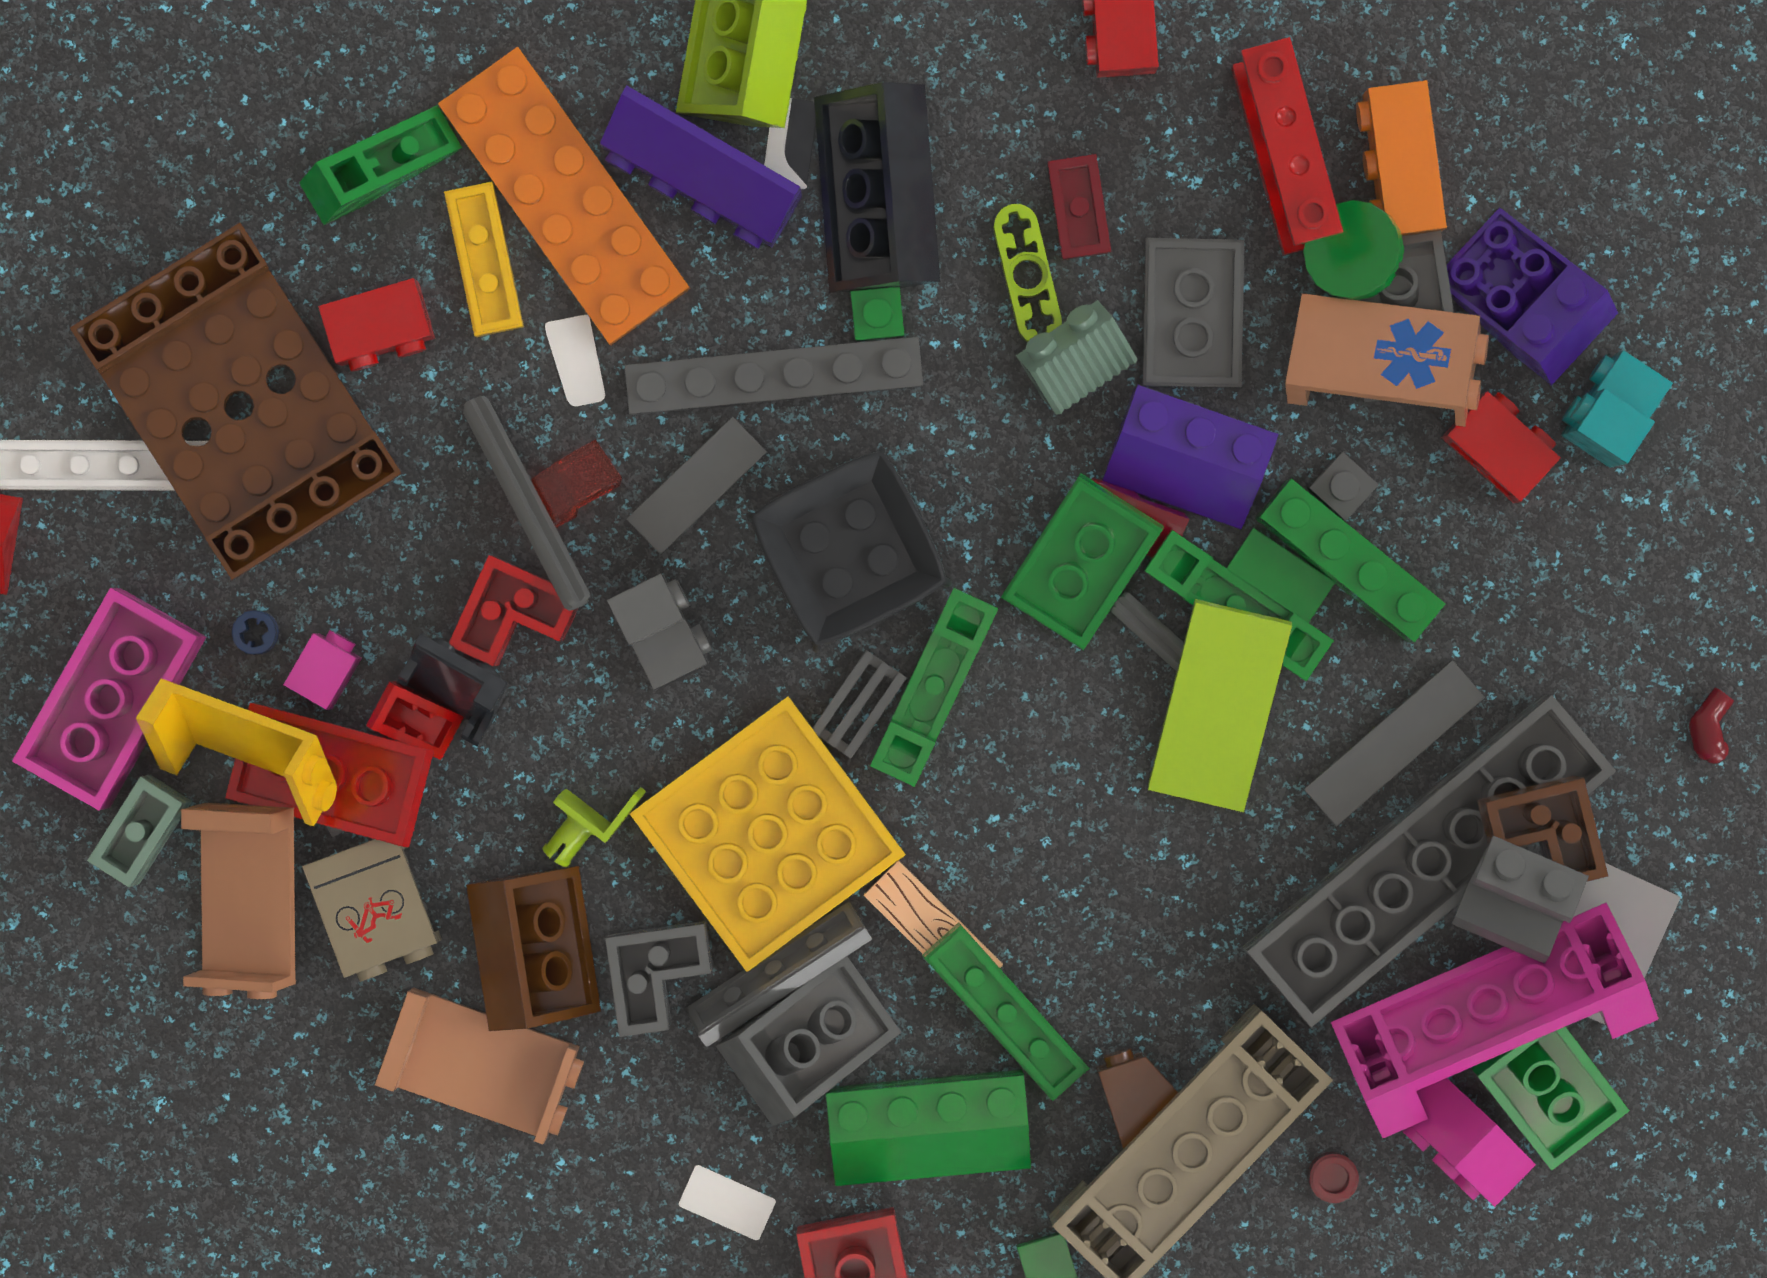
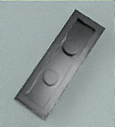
[627,417,767,555]

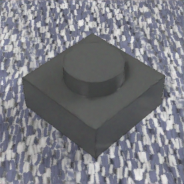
[1308,452,1379,521]

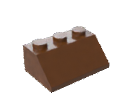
[466,866,601,1031]

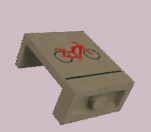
[302,839,442,982]

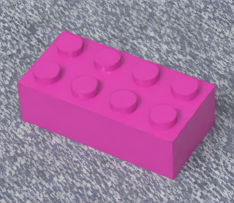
[12,588,206,810]

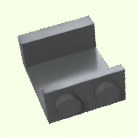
[1451,836,1589,964]

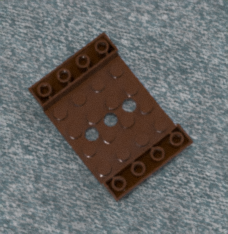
[70,223,402,581]

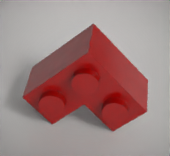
[449,555,578,666]

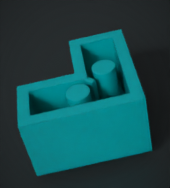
[1561,350,1673,468]

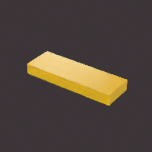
[444,182,524,337]

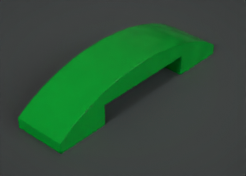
[1143,530,1334,681]
[870,587,999,787]

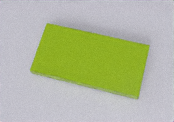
[1148,599,1292,812]

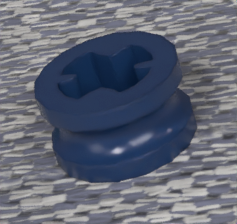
[232,610,280,655]

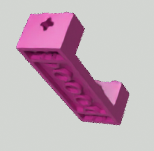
[1331,902,1659,1138]

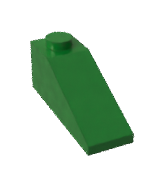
[299,105,462,225]

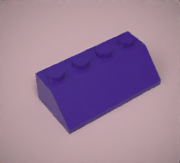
[600,85,802,249]

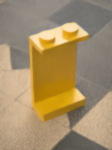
[136,678,337,827]

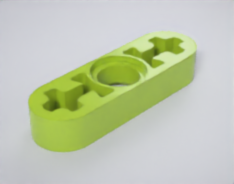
[993,204,1062,343]

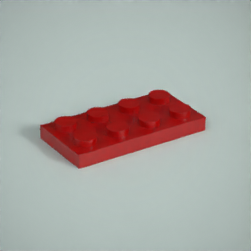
[225,703,434,847]

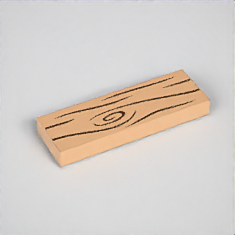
[864,860,1003,968]

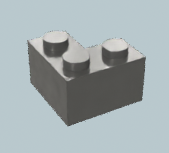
[607,574,712,690]
[605,920,713,1037]

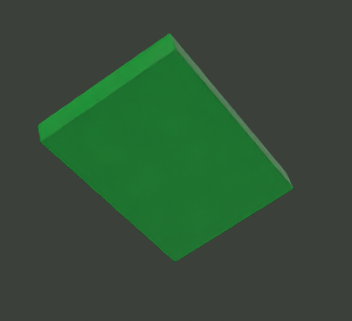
[1001,473,1164,650]

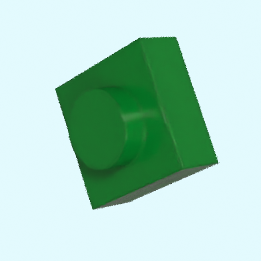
[851,287,904,342]

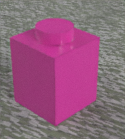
[284,630,362,710]

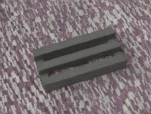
[812,650,907,759]

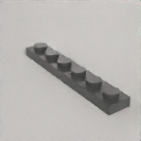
[624,337,923,415]

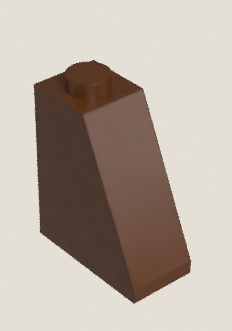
[1096,1048,1179,1149]

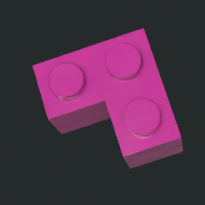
[1402,1078,1536,1207]

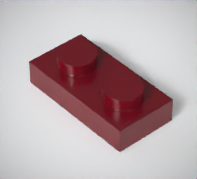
[1047,154,1111,261]

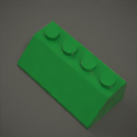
[826,1069,1031,1186]

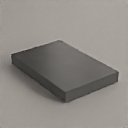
[1142,238,1244,388]

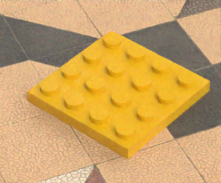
[630,696,906,972]

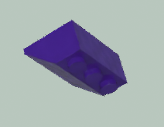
[1102,385,1279,530]

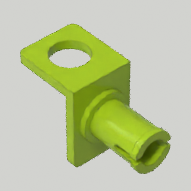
[542,787,647,867]

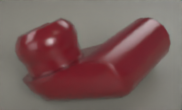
[1688,687,1734,764]

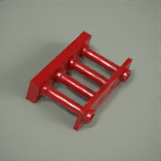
[1231,37,1343,256]

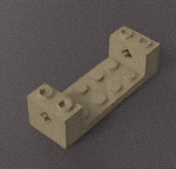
[1049,1004,1333,1278]

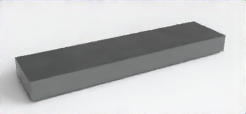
[1303,660,1485,827]
[685,902,872,1047]

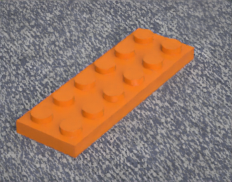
[438,47,690,346]

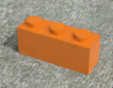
[1356,80,1447,236]

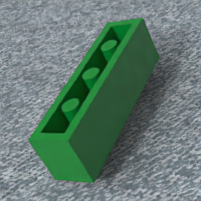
[1255,478,1446,642]

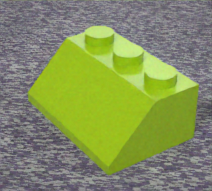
[676,0,807,128]

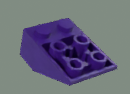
[1447,207,1618,385]

